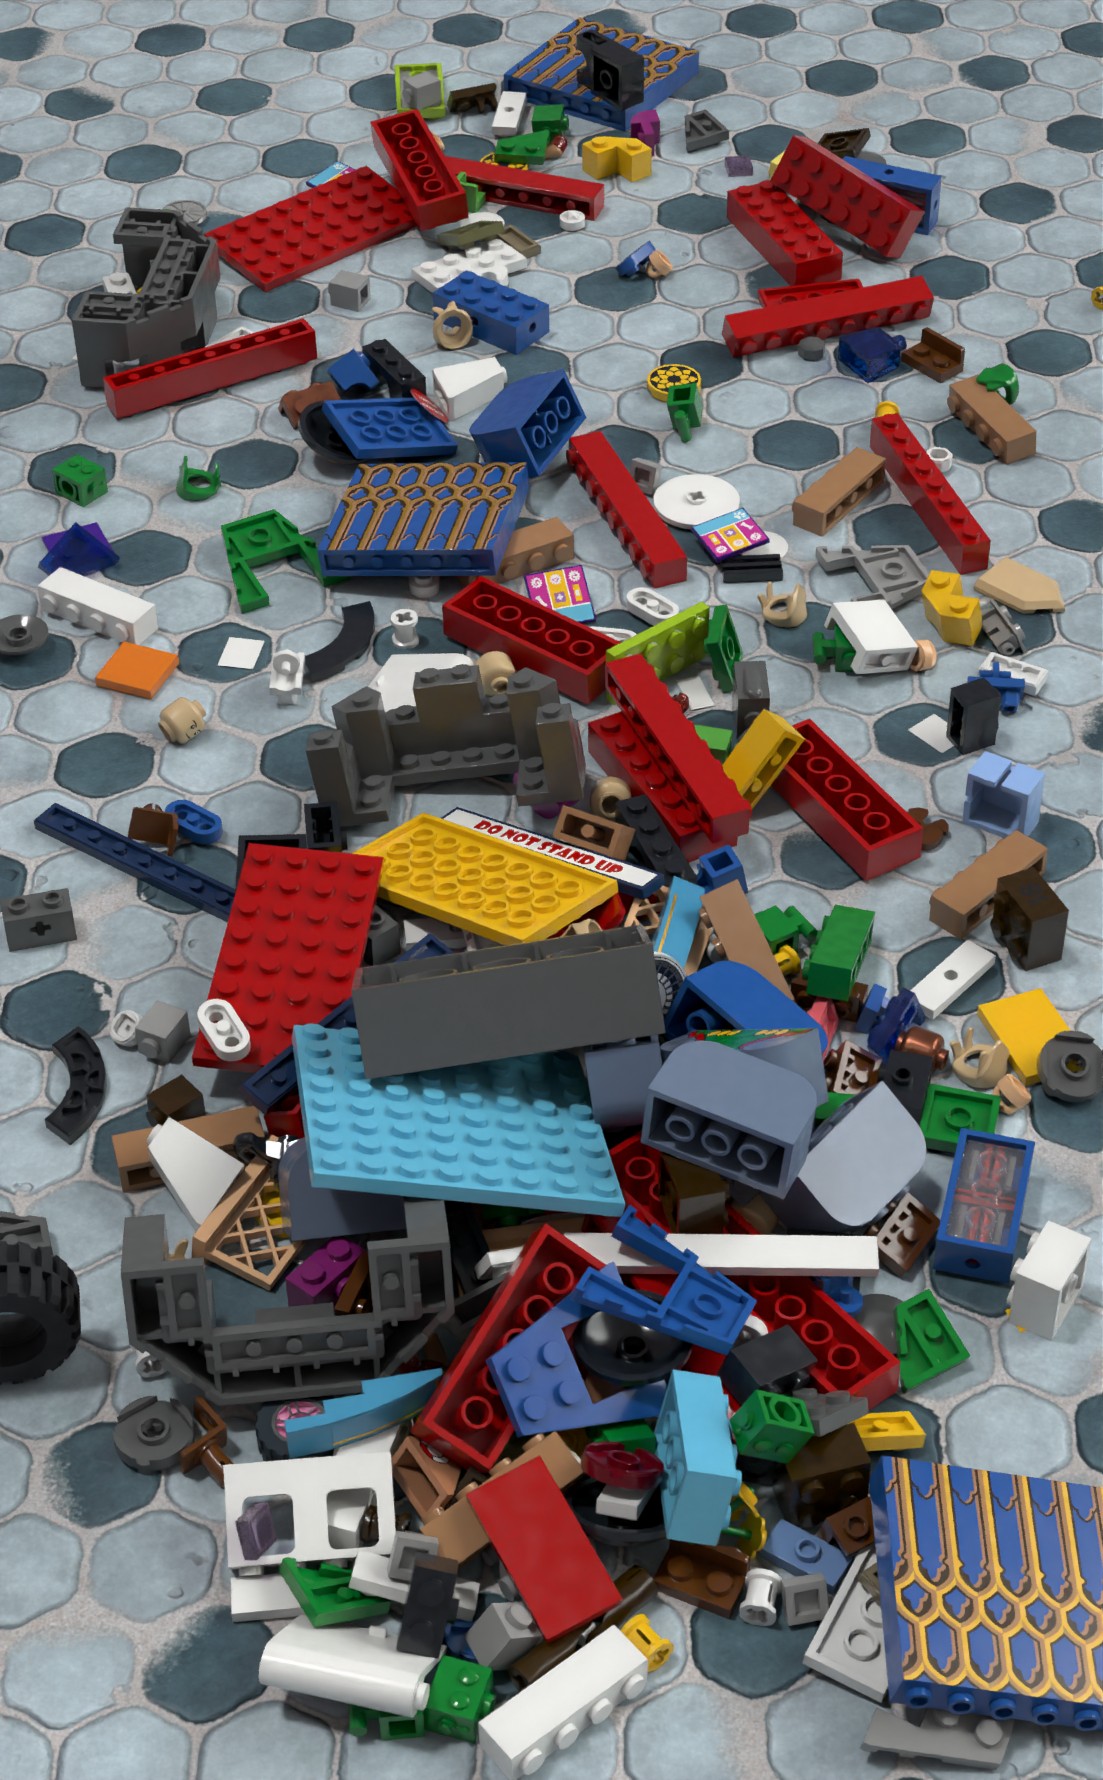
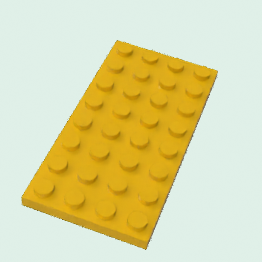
[352,812,618,945]

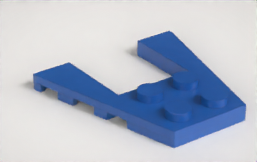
[570,1205,757,1356]
[485,1261,667,1438]

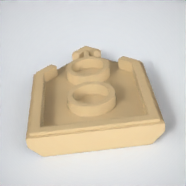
[974,557,1065,614]

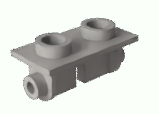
[981,598,1027,655]

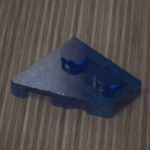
[38,522,120,577]
[867,987,926,1064]

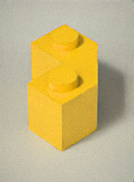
[582,136,652,183]
[921,570,983,646]

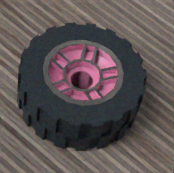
[255,1395,334,1462]

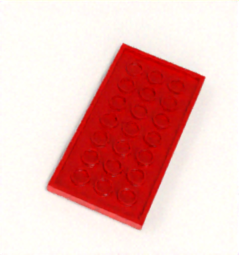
[204,166,417,292]
[192,843,384,1073]

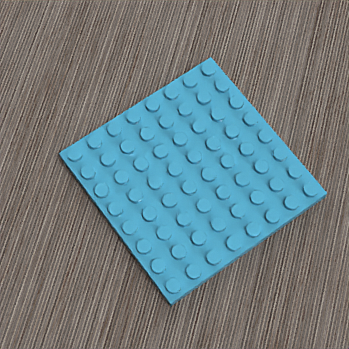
[292,1023,625,1217]

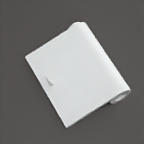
[368,653,475,712]
[259,1614,447,1718]

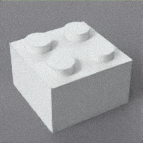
[1007,1220,1092,1341]

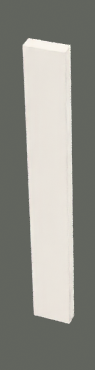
[563,1232,879,1277]

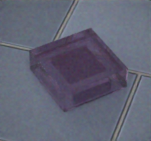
[724,155,753,177]
[235,1502,277,1561]

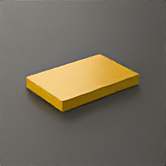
[977,988,1082,1086]

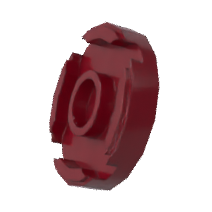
[581,1441,664,1490]

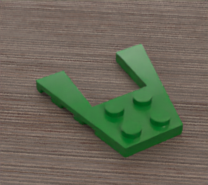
[221,509,351,614]

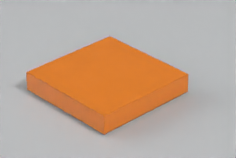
[95,642,179,699]

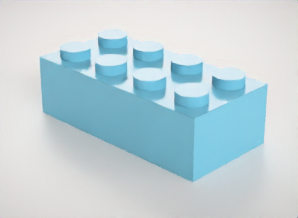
[654,1369,742,1546]

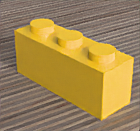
[722,709,805,810]

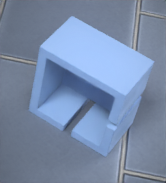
[962,751,1045,838]

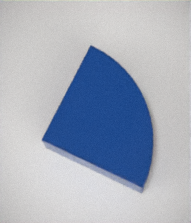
[443,1620,480,1665]

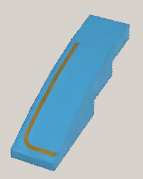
[652,876,705,968]
[284,1368,443,1459]

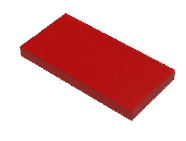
[757,278,863,308]
[466,1455,623,1645]

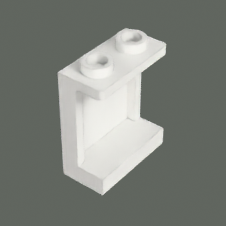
[824,600,918,674]

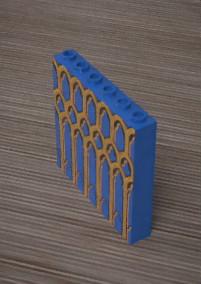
[504,17,699,132]
[317,462,530,576]
[869,1455,1103,1731]

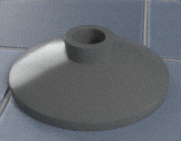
[0,614,49,655]

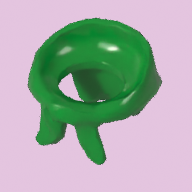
[976,363,1019,405]
[176,456,221,501]

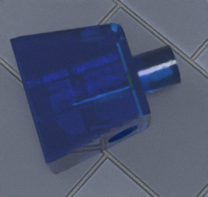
[838,327,907,383]

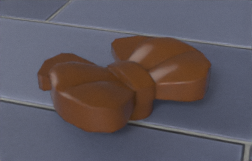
[907,807,949,851]

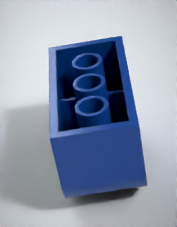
[469,369,587,478]
[663,961,828,1055]

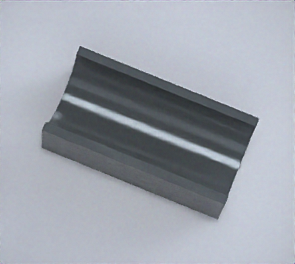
[351,925,666,1079]

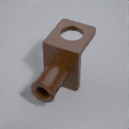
[128,803,178,857]
[179,1395,234,1489]

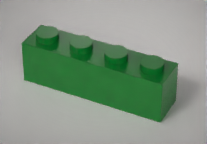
[802,904,875,1001]

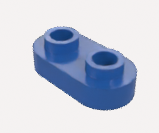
[615,240,655,277]
[165,800,223,845]

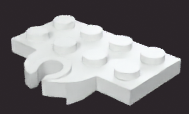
[411,239,527,293]
[803,1543,889,1703]

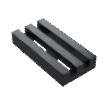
[721,554,783,583]

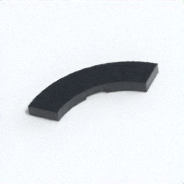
[304,601,375,683]
[45,1026,107,1145]

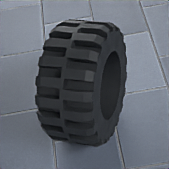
[0,1241,81,1385]

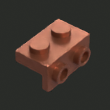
[278,381,341,430]

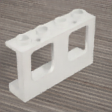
[223,1451,396,1577]

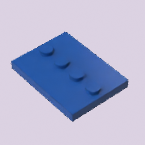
[322,398,458,459]

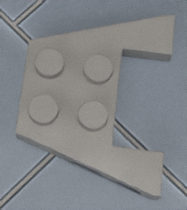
[815,545,929,609]
[860,1707,1016,1770]

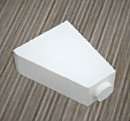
[432,357,507,421]
[146,1117,244,1231]

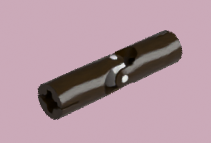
[508,1565,658,1692]

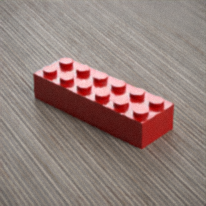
[370,109,469,231]
[770,135,924,258]
[727,180,843,286]
[442,576,622,705]
[588,711,738,863]
[771,718,923,881]
[410,1223,606,1474]

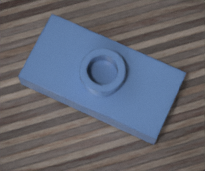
[760,1518,854,1595]

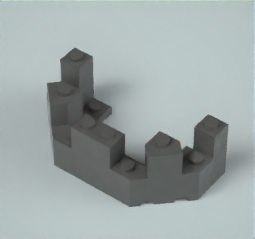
[72,207,221,388]
[306,664,586,827]
[121,1196,455,1406]

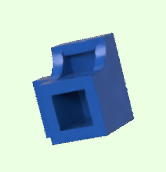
[327,349,379,394]
[696,844,749,894]

